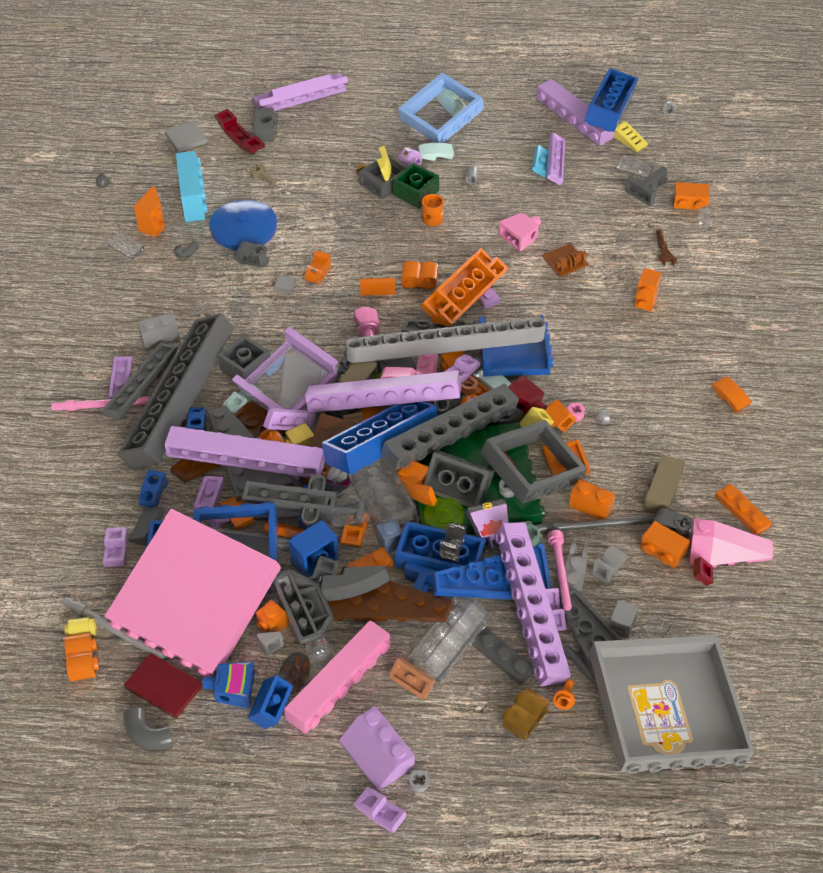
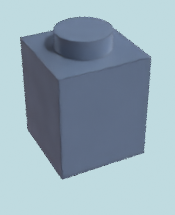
[376,519,403,553]

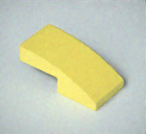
[377,146,391,182]

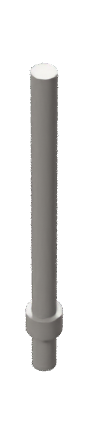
[62,597,167,661]

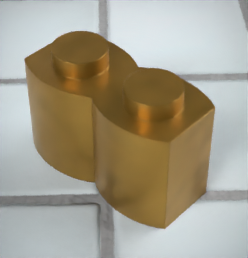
[502,688,550,741]

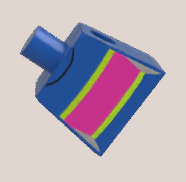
[203,661,255,708]

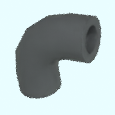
[123,708,173,750]

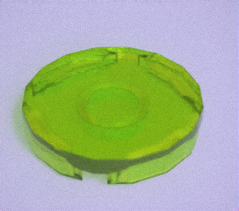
[424,497,464,532]

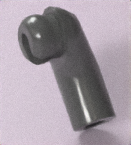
[174,241,199,258]

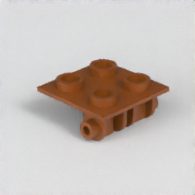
[542,243,589,277]

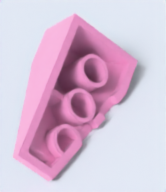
[689,518,773,568]

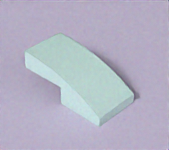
[418,143,454,161]
[472,369,511,390]
[222,384,264,414]

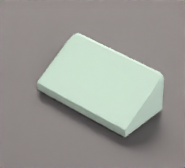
[436,89,466,115]

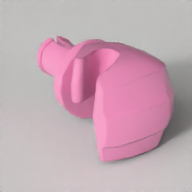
[354,307,379,337]

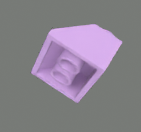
[339,706,415,792]

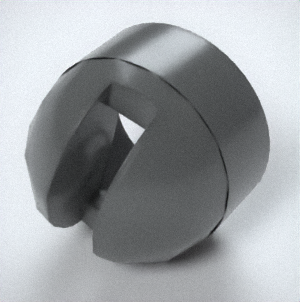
[96,174,110,188]

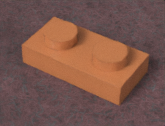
[388,657,435,700]

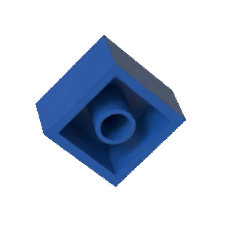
[289,520,339,578]

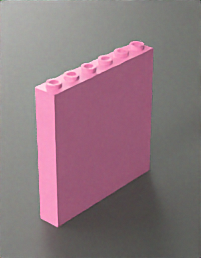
[105,509,281,676]

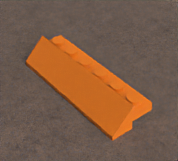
[420,248,509,326]

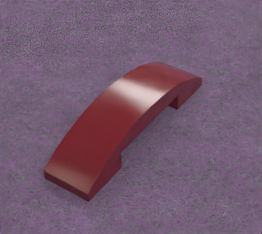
[214,108,265,153]

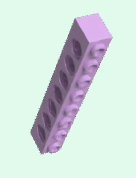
[495,522,571,686]

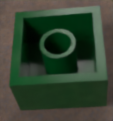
[393,163,439,208]

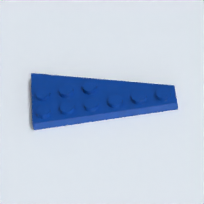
[432,543,552,600]

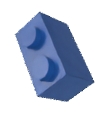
[247,675,293,729]

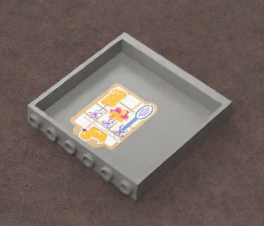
[589,635,755,774]

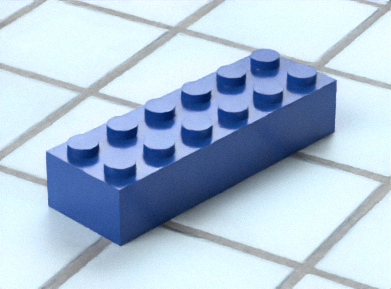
[584,68,639,132]
[322,401,438,474]

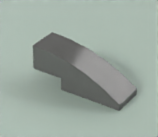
[321,566,390,601]

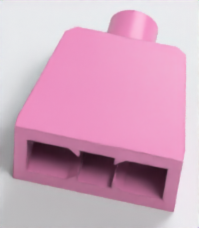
[499,213,541,251]

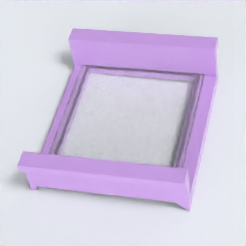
[232,326,338,410]

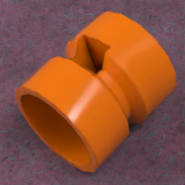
[422,194,444,226]

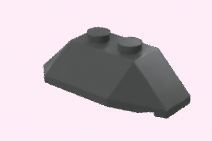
[272,569,333,645]

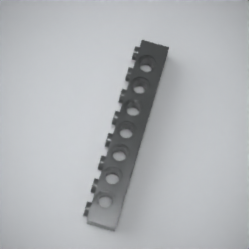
[381,383,519,471]

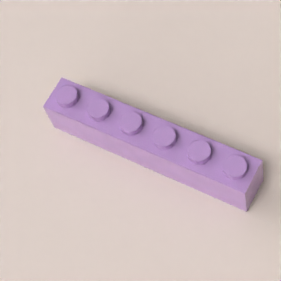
[537,79,614,146]

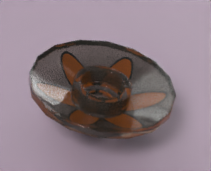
[278,652,311,694]

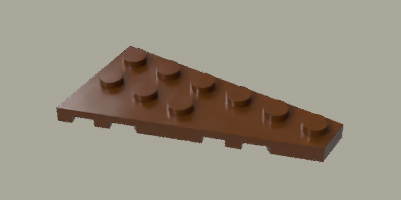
[170,400,288,483]
[327,566,454,622]

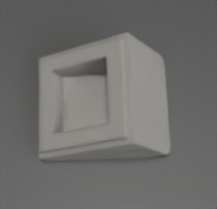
[256,632,284,656]

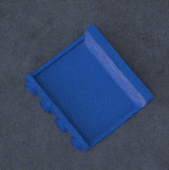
[478,315,554,377]

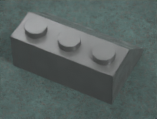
[424,451,495,507]

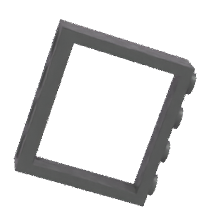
[481,420,587,504]

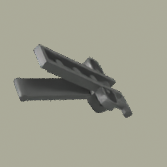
[242,474,365,527]

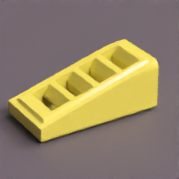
[614,121,648,152]

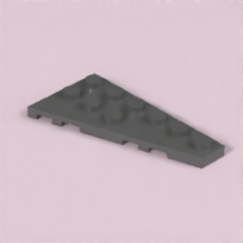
[208,405,294,502]
[559,588,623,689]

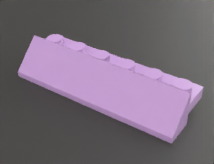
[251,73,348,111]

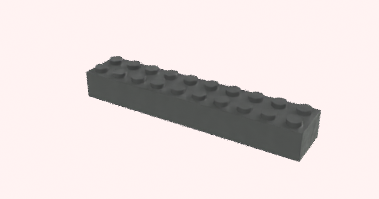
[117,313,234,469]

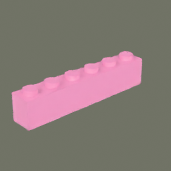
[284,620,391,734]

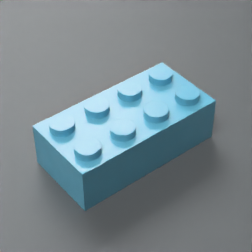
[176,151,208,222]

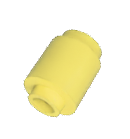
[64,617,97,637]

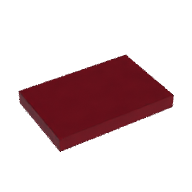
[124,653,203,719]

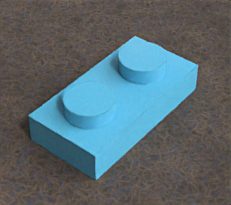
[531,145,548,178]

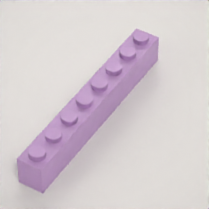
[305,371,461,413]
[165,426,325,478]

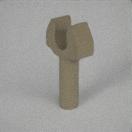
[250,164,276,185]

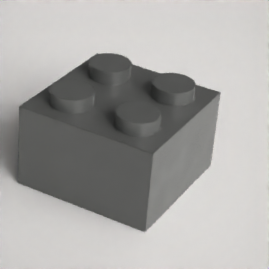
[217,334,270,380]

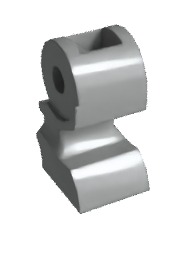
[591,545,628,584]

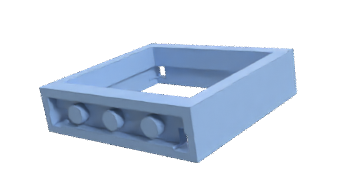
[398,72,484,143]

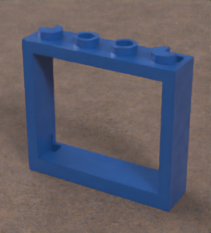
[193,502,279,573]

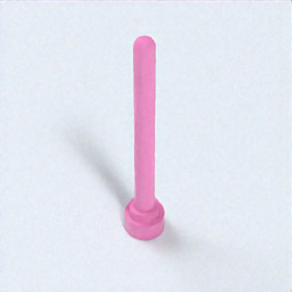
[547,530,572,611]

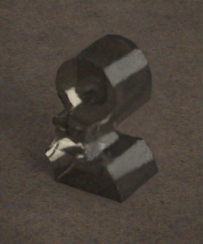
[440,522,467,561]

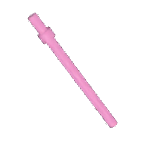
[52,397,150,411]

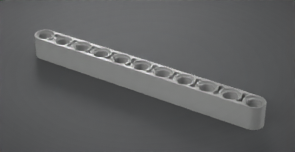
[346,318,546,363]

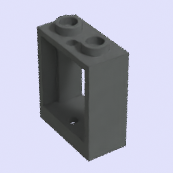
[359,153,408,199]

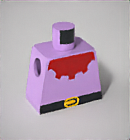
[466,498,508,549]

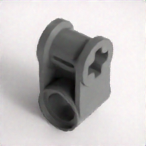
[234,241,269,267]
[652,508,693,539]

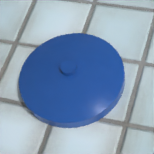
[209,200,277,250]

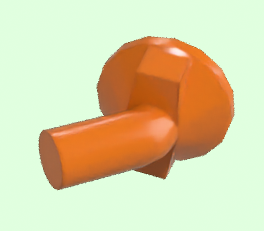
[553,679,575,710]

